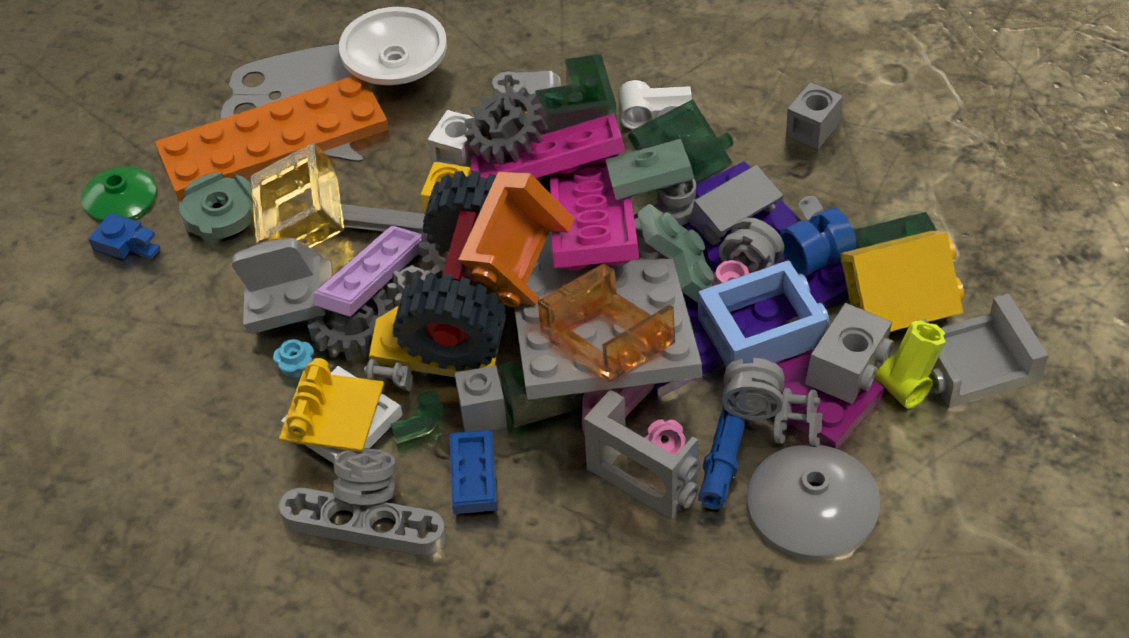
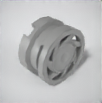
[719,218,784,273]
[722,357,785,420]
[333,448,396,505]

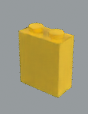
[840,231,965,332]

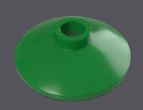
[81,166,157,222]

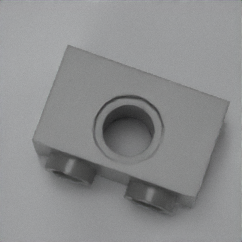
[805,303,894,404]

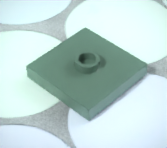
[605,139,694,200]

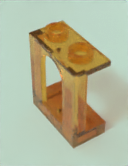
[537,264,675,382]

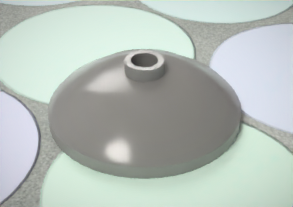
[747,444,880,560]

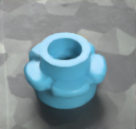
[273,339,314,377]

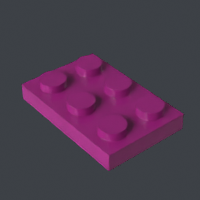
[776,349,884,449]

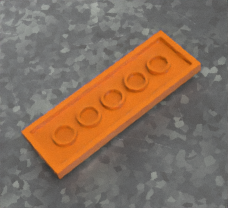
[154,75,389,201]

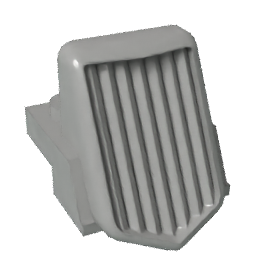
[232,238,332,334]

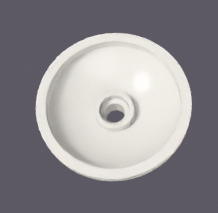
[339,7,447,86]

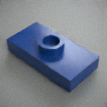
[449,430,497,514]

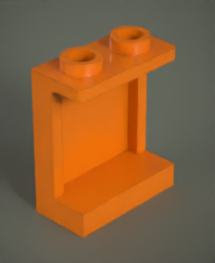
[458,172,575,307]

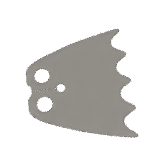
[220,44,379,161]

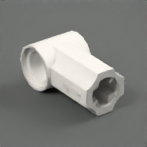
[618,80,692,130]

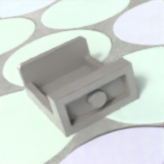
[922,293,1048,408]

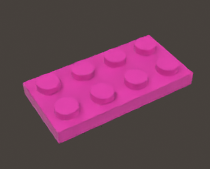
[470,113,626,182]

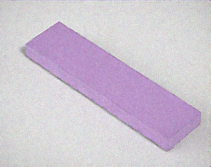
[314,226,423,316]

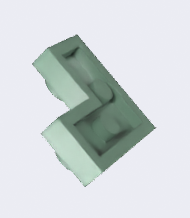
[637,204,714,302]

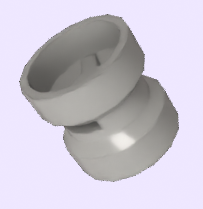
[657,179,696,226]

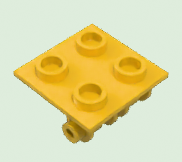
[279,358,384,452]

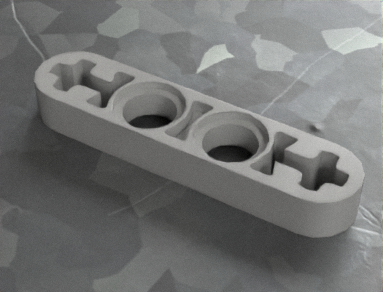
[279,488,447,555]

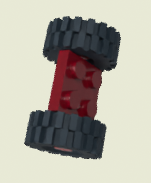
[393,171,506,371]

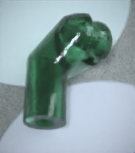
[390,390,443,444]

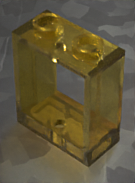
[250,142,344,248]

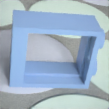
[698,260,829,367]

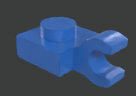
[88,213,161,259]

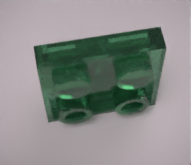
[628,99,734,184]

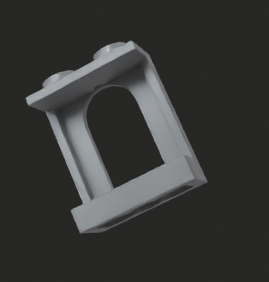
[584,389,700,519]

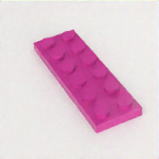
[550,155,639,270]

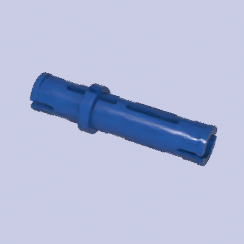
[698,400,746,509]

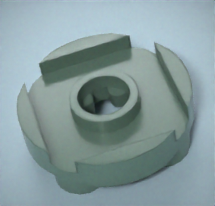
[179,173,258,243]

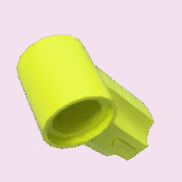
[876,320,946,409]

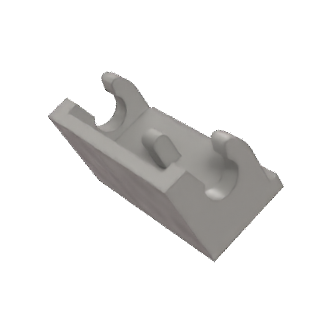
[689,165,784,245]

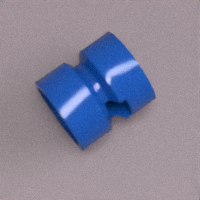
[780,207,857,277]

